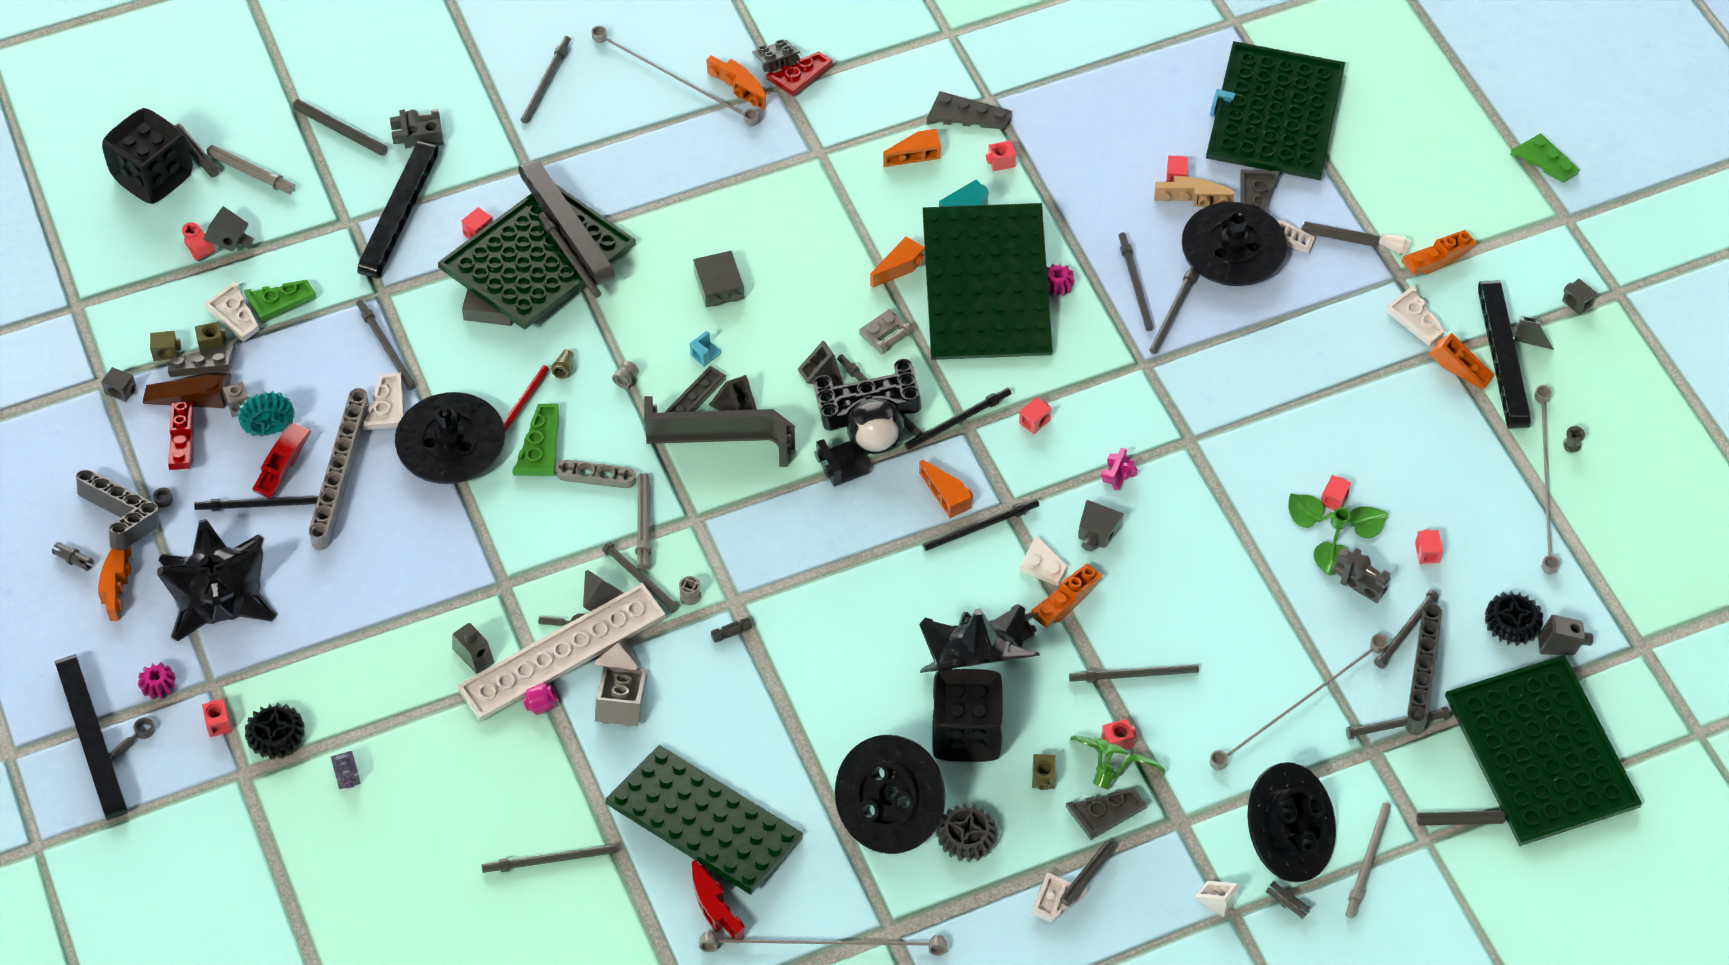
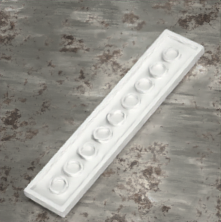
[457,583,665,722]

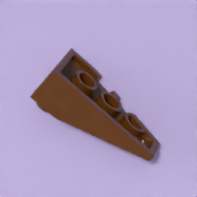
[142,372,231,408]

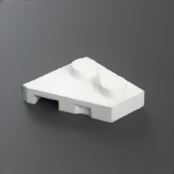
[1030,872,1087,923]

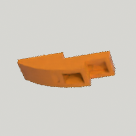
[706,55,766,110]
[1401,230,1477,275]
[98,546,132,621]
[1030,563,1103,628]

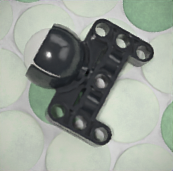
[814,359,922,454]

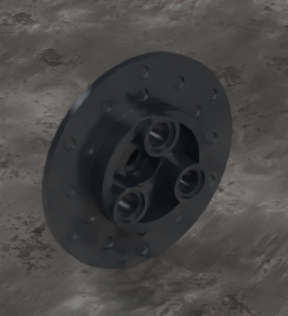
[1181,202,1287,286]
[395,392,505,484]
[835,734,946,854]
[1247,762,1336,882]

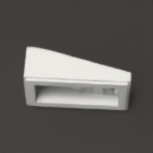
[1277,219,1315,254]

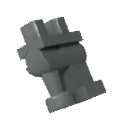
[389,109,444,149]
[1333,548,1391,604]

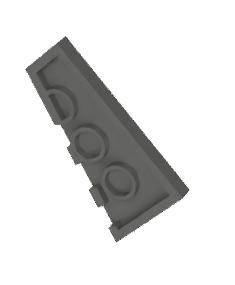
[927,91,1012,130]

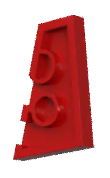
[766,51,833,96]

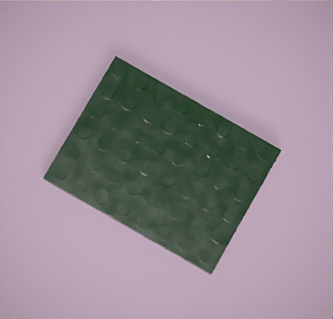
[1206,41,1345,181]
[438,184,636,330]
[922,203,1053,360]
[1445,655,1642,847]

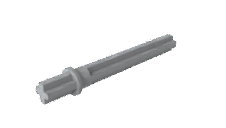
[206,145,296,195]
[635,473,652,571]

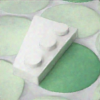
[204,281,259,342]
[1385,285,1445,347]
[362,373,404,431]

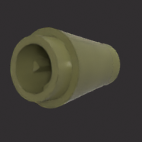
[551,349,574,379]

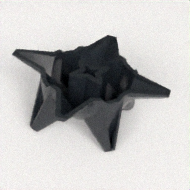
[157,519,277,641]
[919,604,1040,673]

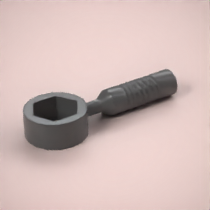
[153,487,173,508]
[538,613,585,626]
[109,717,155,760]

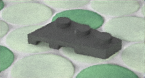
[1240,169,1280,210]
[168,342,236,377]
[1066,788,1146,840]

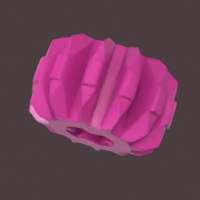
[1047,263,1075,296]
[138,662,176,700]

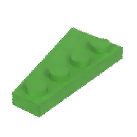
[512,404,559,476]

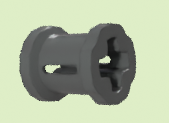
[1563,426,1585,453]

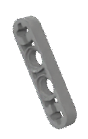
[556,460,636,488]

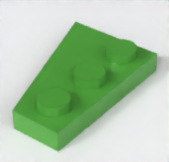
[1510,133,1580,183]
[244,280,317,322]

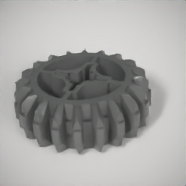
[936,803,997,862]

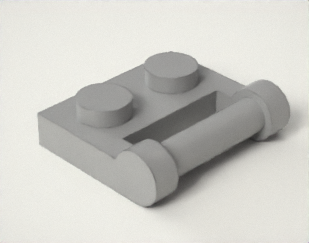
[859,309,913,354]

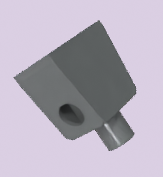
[203,206,255,251]
[1078,500,1124,551]
[1538,615,1593,655]
[452,623,494,674]

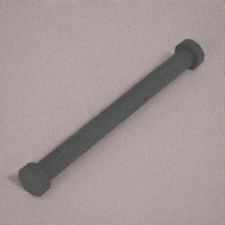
[602,542,680,614]
[1374,590,1439,669]
[1346,706,1450,740]

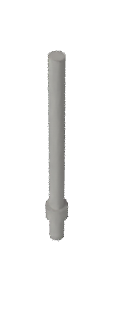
[1345,802,1391,918]

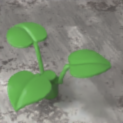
[1288,493,1388,576]
[1069,735,1166,790]

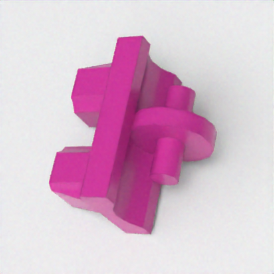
[1101,448,1138,490]

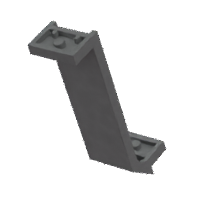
[644,396,795,467]

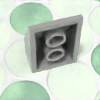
[595,667,647,726]

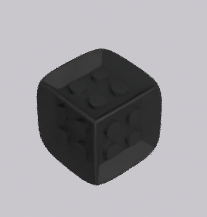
[102,108,193,204]
[932,669,1003,762]

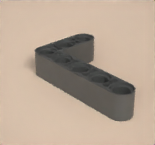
[76,470,159,550]

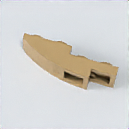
[1154,176,1234,207]

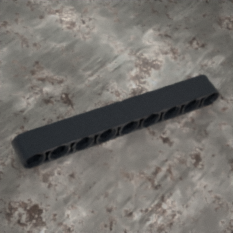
[357,140,439,279]
[1478,280,1531,429]
[54,654,128,821]

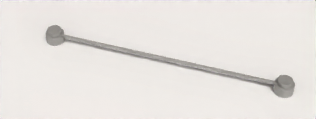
[591,26,759,126]
[1534,385,1560,575]
[1209,634,1388,770]
[699,932,947,956]

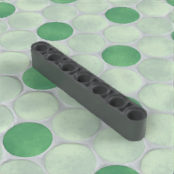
[1405,604,1442,735]

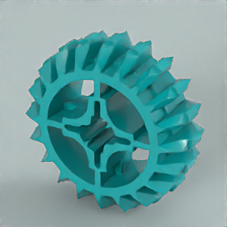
[238,391,295,437]

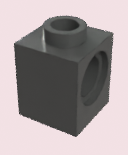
[1562,279,1597,315]
[101,367,137,402]

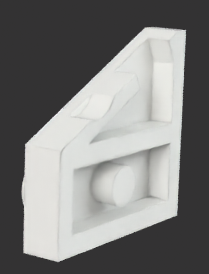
[1019,536,1067,586]

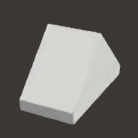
[1195,881,1240,917]

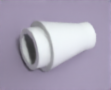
[1379,233,1410,255]

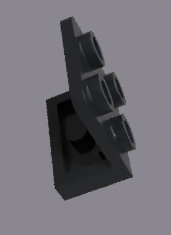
[814,439,870,487]

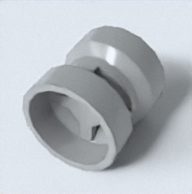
[612,360,639,389]
[679,576,701,605]

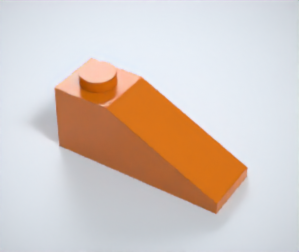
[883,129,941,167]
[870,236,925,288]
[1428,333,1494,389]
[919,460,973,518]

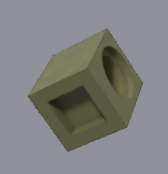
[194,321,227,351]
[150,331,181,361]
[1032,754,1056,790]

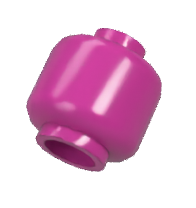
[523,683,557,715]

